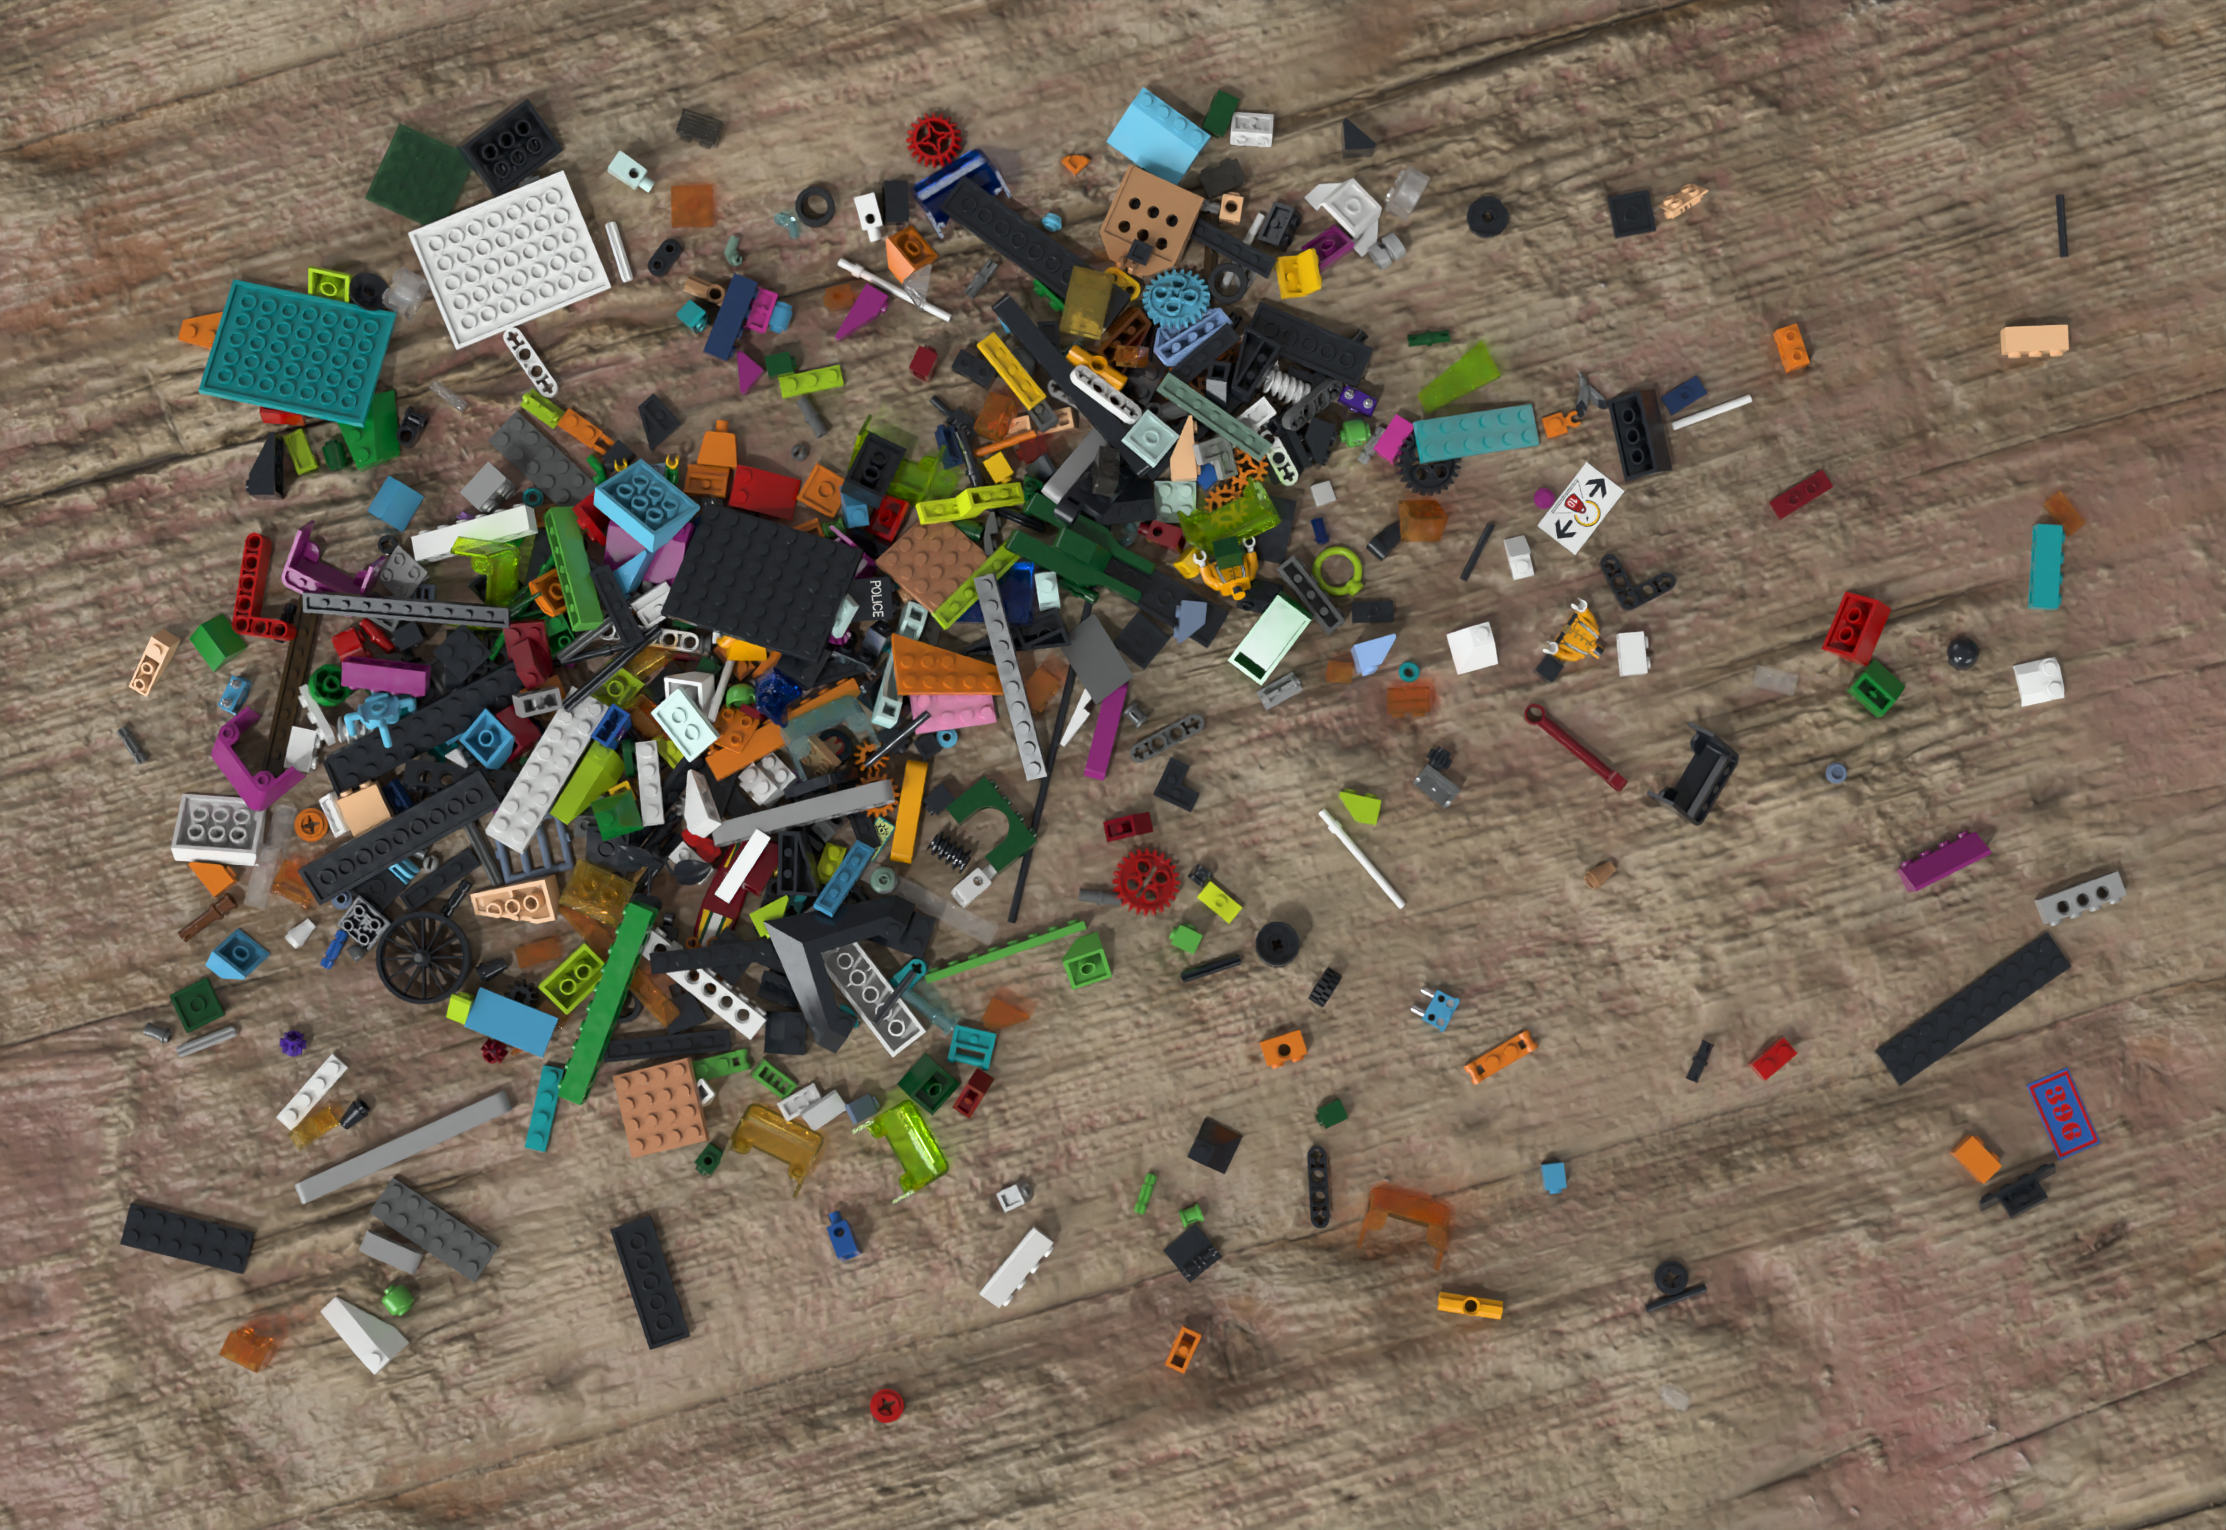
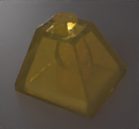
[627,647,675,681]

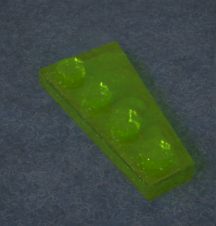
[1417,340,1501,415]

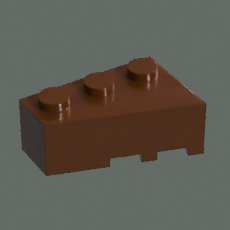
[1087,307,1152,375]

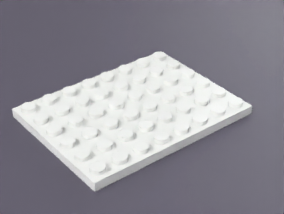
[408,171,612,350]

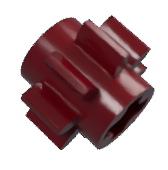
[480,1038,509,1064]

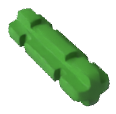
[1134,1173,1157,1214]

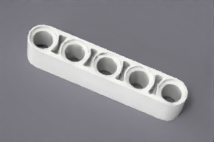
[600,625,700,653]

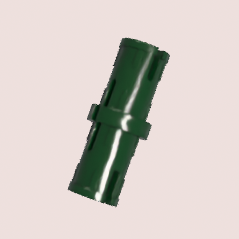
[1407,329,1450,348]
[1058,578,1100,605]

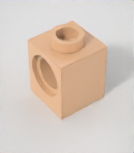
[1219,192,1244,226]

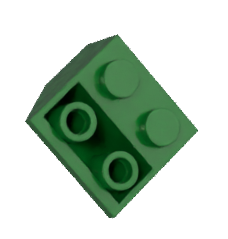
[528,612,576,659]
[1846,659,1906,718]

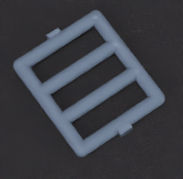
[495,810,574,884]

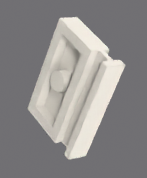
[630,580,670,630]

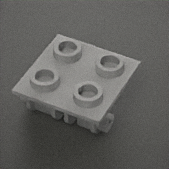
[378,545,430,598]

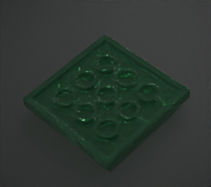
[365,123,472,226]

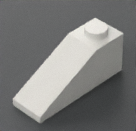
[684,769,722,838]

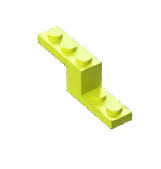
[915,482,1025,525]

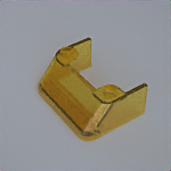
[720,1103,824,1198]

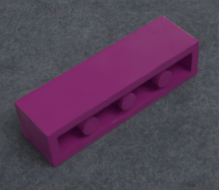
[341,655,431,697]

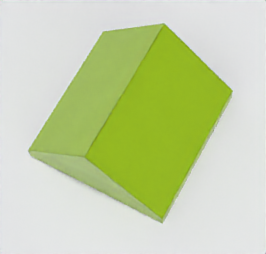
[308,266,353,304]

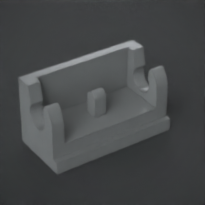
[1412,764,1461,809]

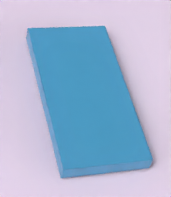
[464,987,559,1058]

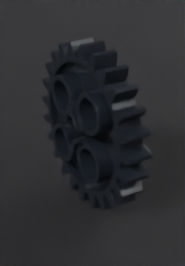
[1395,434,1461,496]

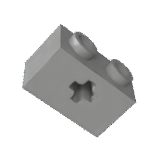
[512,686,563,718]

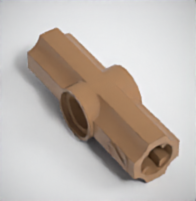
[683,274,727,307]

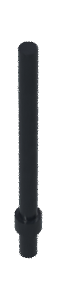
[553,642,625,668]

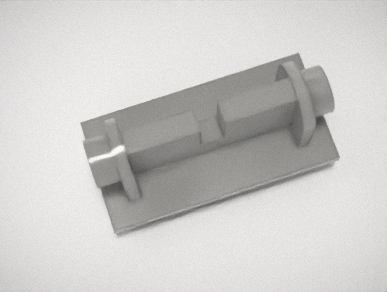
[1256,672,1303,710]

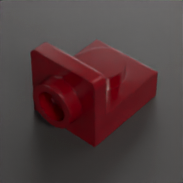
[739,697,773,722]

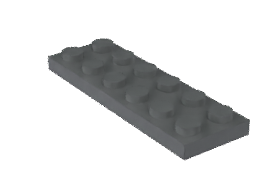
[488,411,597,526]
[369,1177,499,1283]

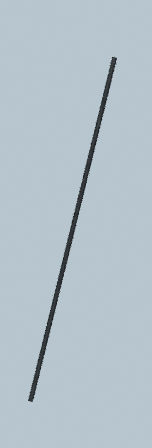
[1007,322,1160,924]

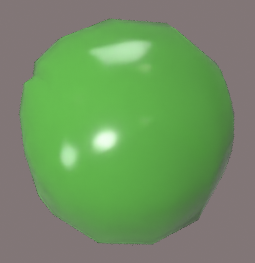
[726,684,758,709]

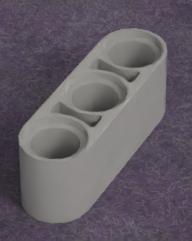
[359,1230,423,1274]

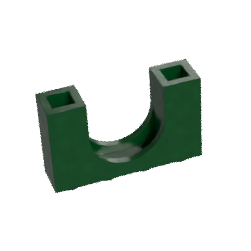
[946,776,1039,875]

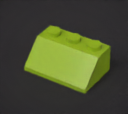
[538,943,606,1015]

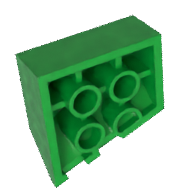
[337,390,401,472]

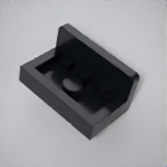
[1236,579,1284,614]
[757,970,799,1010]

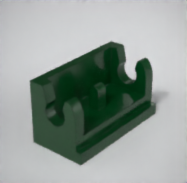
[1200,90,1240,138]

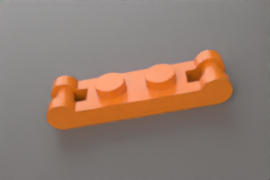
[1463,1029,1539,1085]

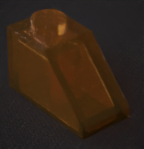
[981,997,1030,1031]

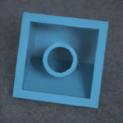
[460,708,515,770]

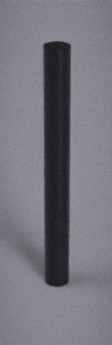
[863,710,931,769]

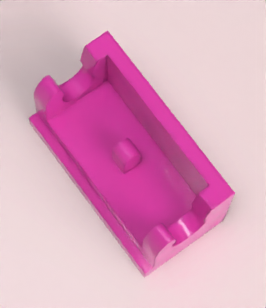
[742,287,778,334]
[1373,414,1415,465]

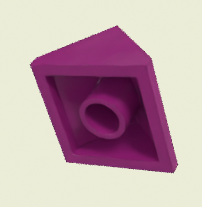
[1301,224,1355,274]

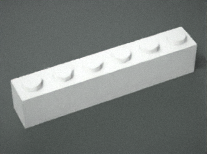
[411,504,538,564]

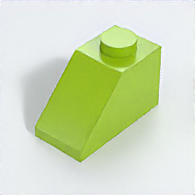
[749,895,790,939]

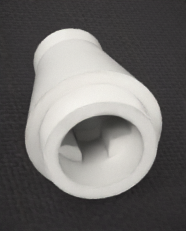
[284,918,316,949]

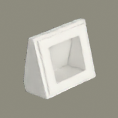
[1310,481,1336,507]

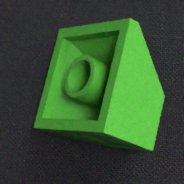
[1062,932,1112,990]

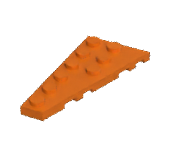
[891,633,1004,695]

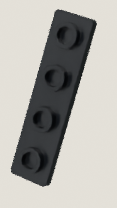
[1979,1163,2056,1219]

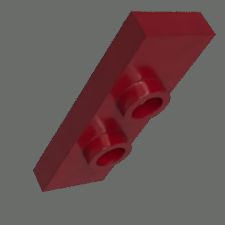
[1769,469,1833,520]

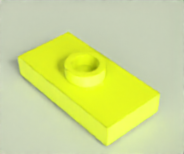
[1197,881,1242,924]

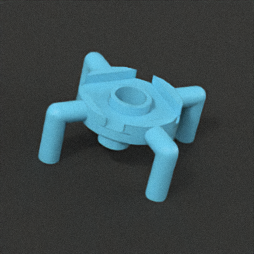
[344,692,417,748]

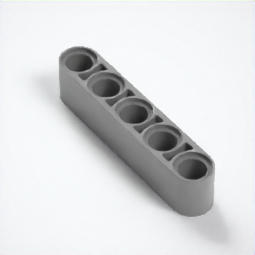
[1041,428,1109,505]

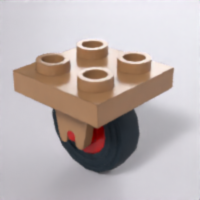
[798,729,852,777]

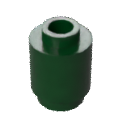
[322,439,347,472]

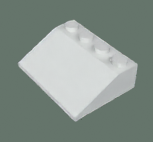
[171,794,266,866]

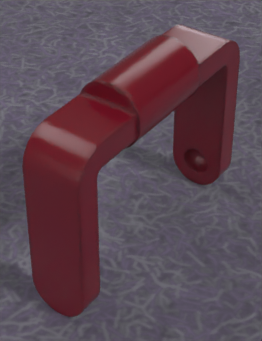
[664,653,699,672]

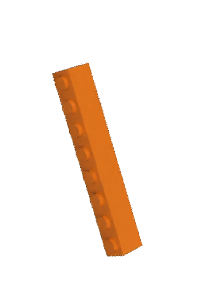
[705,677,862,782]

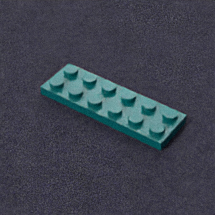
[1413,404,1539,464]

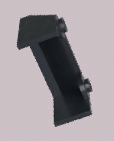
[1647,722,1739,826]

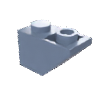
[1173,600,1207,644]

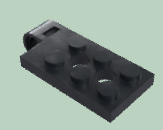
[1053,451,1136,526]

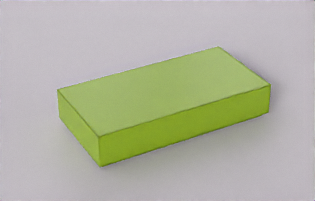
[282,428,318,475]

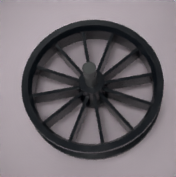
[376,911,472,1004]

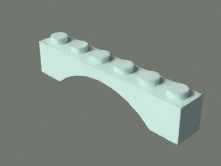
[871,601,928,729]

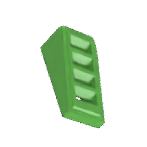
[750,1058,798,1100]

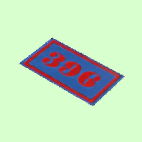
[2026,1068,2100,1161]

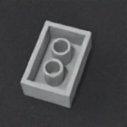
[459,462,517,515]

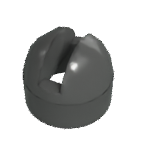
[791,444,808,462]
[347,944,365,963]

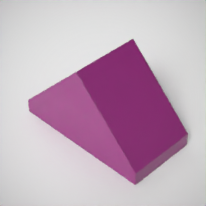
[737,351,765,396]

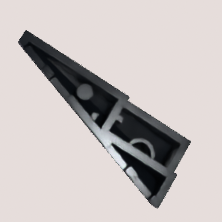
[961,608,1072,657]

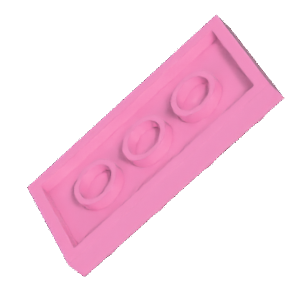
[909,695,997,735]

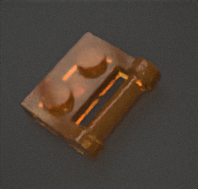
[269,859,314,911]

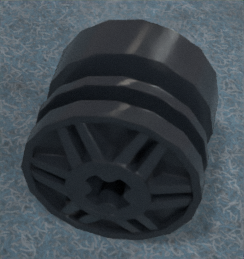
[1255,921,1300,968]

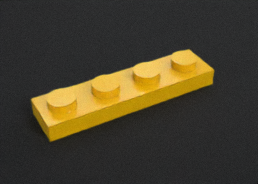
[977,332,1047,411]

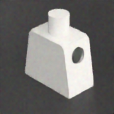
[854,192,883,242]
[950,864,997,909]

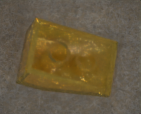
[1059,266,1115,341]

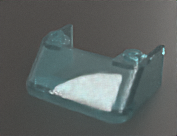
[780,695,881,782]

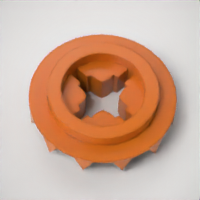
[294,808,328,842]

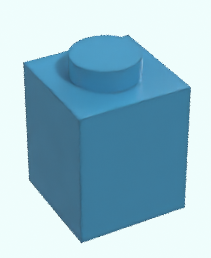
[1540,1162,1567,1194]

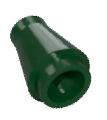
[954,519,986,542]

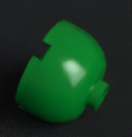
[308,664,352,707]

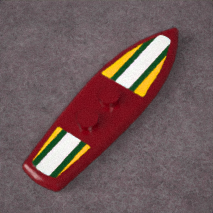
[692,842,748,971]

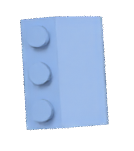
[1350,634,1396,676]

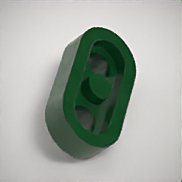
[622,738,638,778]

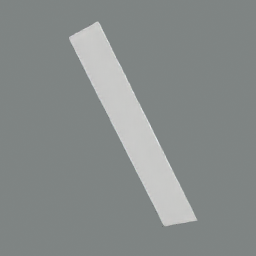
[715,829,771,903]

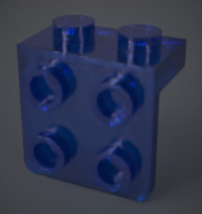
[755,667,802,729]

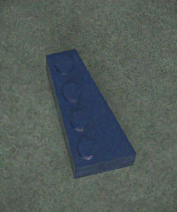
[702,273,760,362]

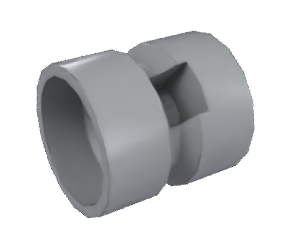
[1367,232,1407,271]

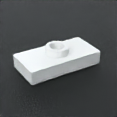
[319,791,350,838]
[777,1083,822,1122]

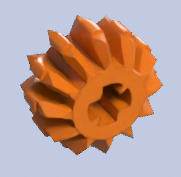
[854,738,890,774]

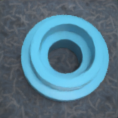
[1041,213,1062,232]
[936,729,957,748]

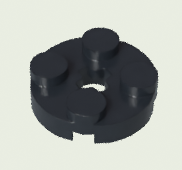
[1466,196,1509,239]

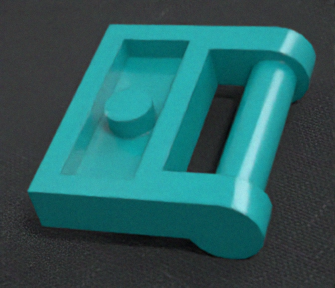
[947,1025,997,1071]

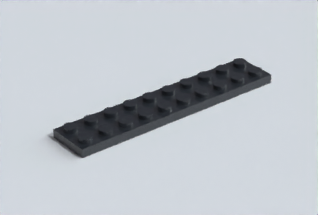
[939,175,1132,330]
[327,659,526,790]
[298,768,502,905]
[1875,932,2072,1086]

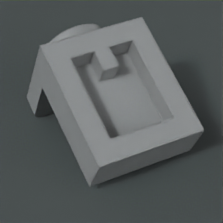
[996,1180,1033,1212]

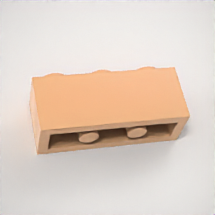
[2000,325,2069,358]

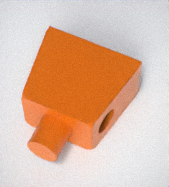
[697,420,739,470]

